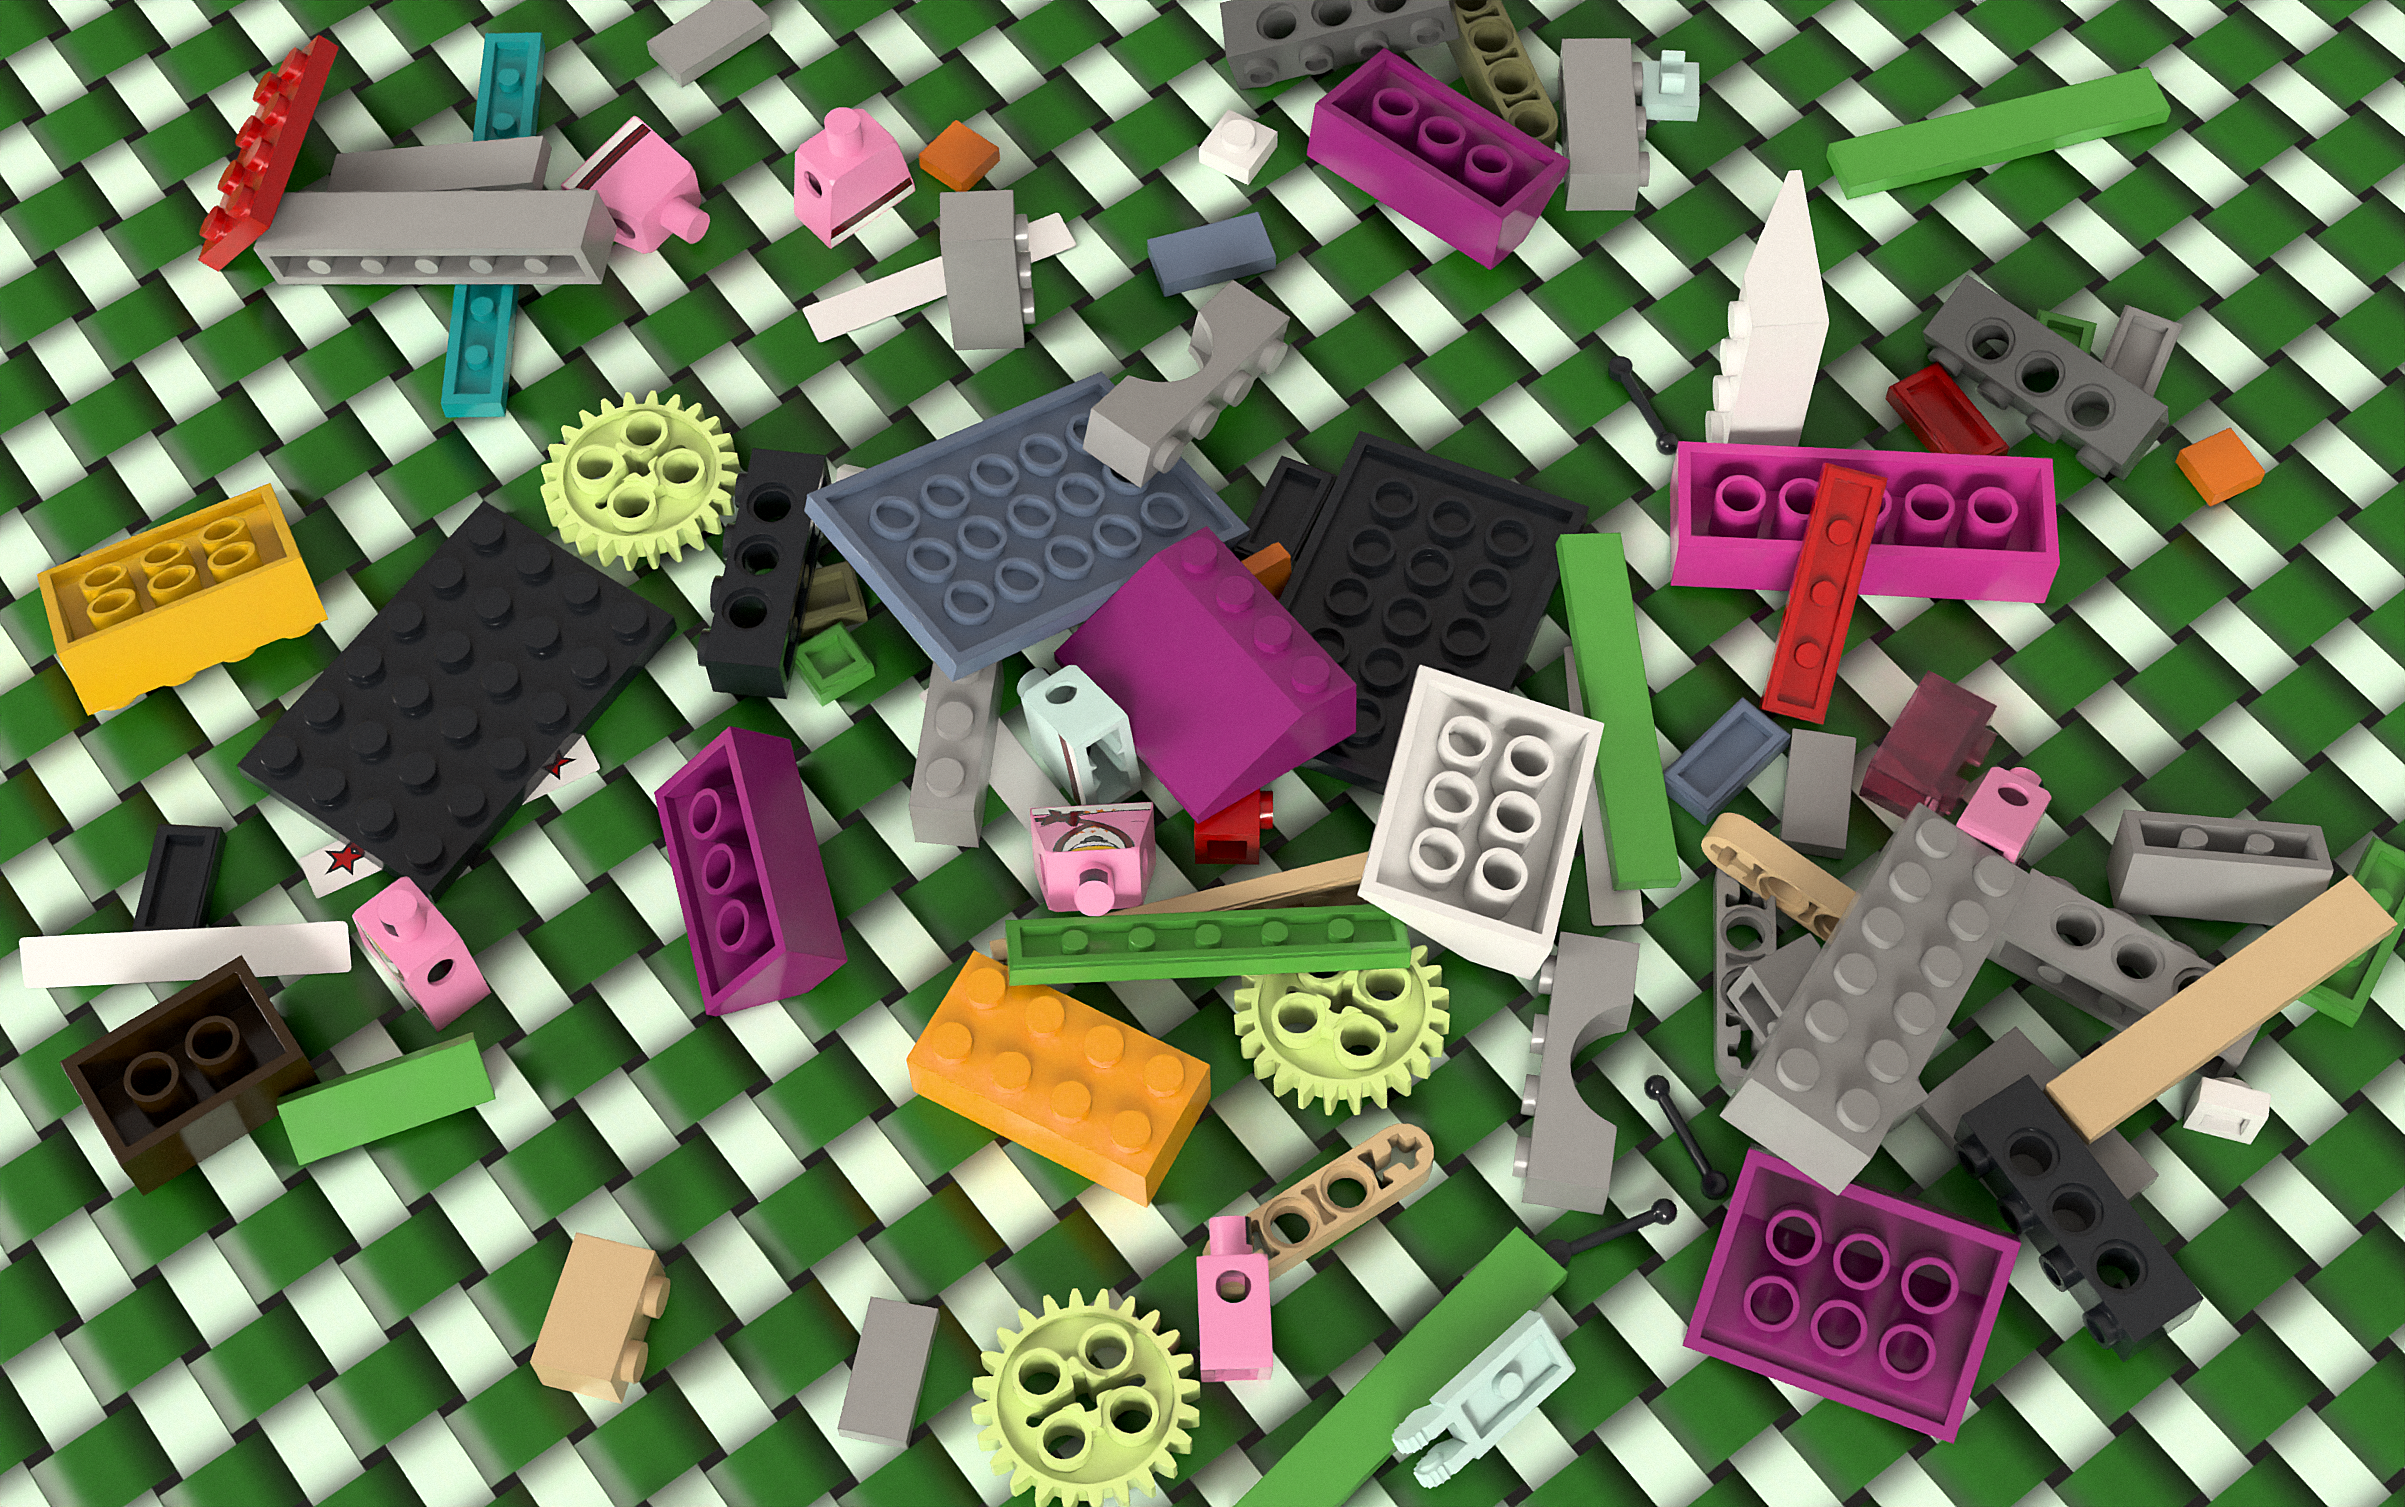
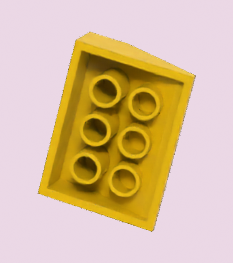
[37,483,328,716]

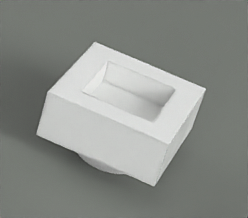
[1199,109,1278,185]
[2183,1077,2272,1144]

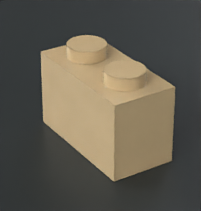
[530,1232,670,1404]

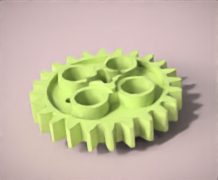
[540,391,741,571]
[1234,930,1450,1115]
[971,1288,1200,1507]

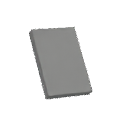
[1915,1026,2159,1232]

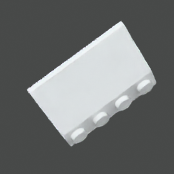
[1705,170,1829,447]
[1357,665,1604,980]

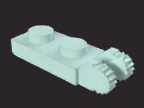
[1392,1310,1576,1489]

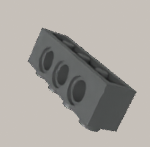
[1220,0,1460,90]
[1923,275,2169,481]

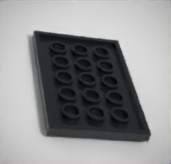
[1279,431,1589,795]
[236,501,677,904]

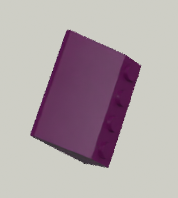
[1054,526,1356,824]
[1682,1142,2021,1444]

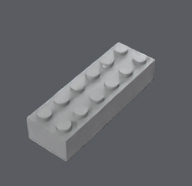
[1720,802,2032,1196]

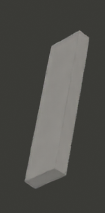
[326,135,552,192]

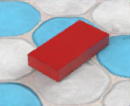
[1885,362,2010,456]

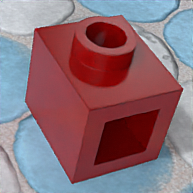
[1194,788,1273,865]

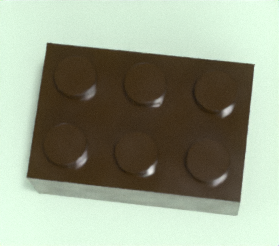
[59,955,321,1196]

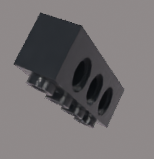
[697,448,832,699]
[1953,1074,2204,1363]

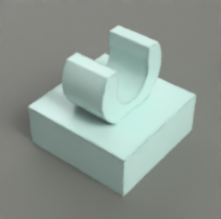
[1640,50,1699,122]

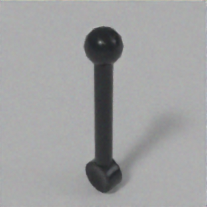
[1608,356,1679,455]
[1644,1074,1729,1200]
[1544,1198,1678,1268]

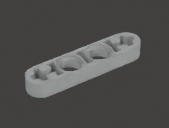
[1713,867,1776,1089]

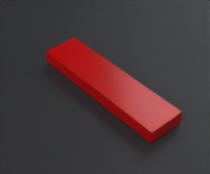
[1759,463,1888,725]

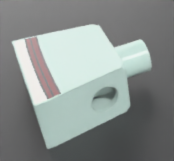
[1017,665,1143,806]

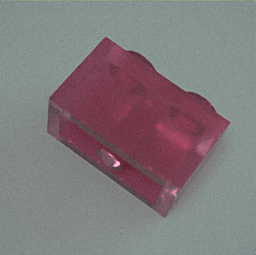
[1859,670,1998,819]

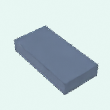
[1147,212,1276,297]
[1663,697,1791,826]

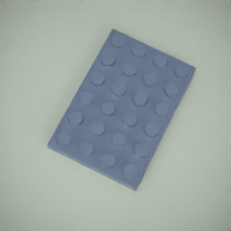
[804,371,1250,682]

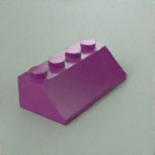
[1307,48,1570,270]
[654,726,848,1016]

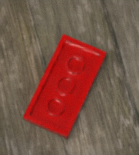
[198,35,339,272]

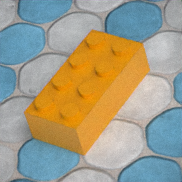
[906,950,1211,1208]

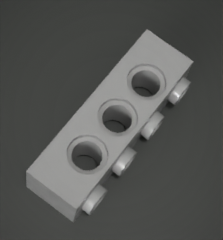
[1986,868,2262,1079]

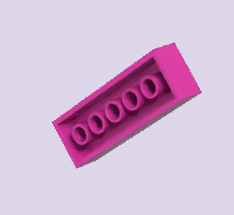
[1670,441,2060,603]

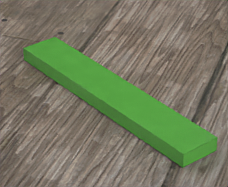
[1826,67,2171,200]
[1555,532,1682,891]
[1005,904,1412,986]
[1233,1226,1568,1507]

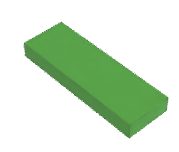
[2297,836,2405,1028]
[276,1032,496,1166]

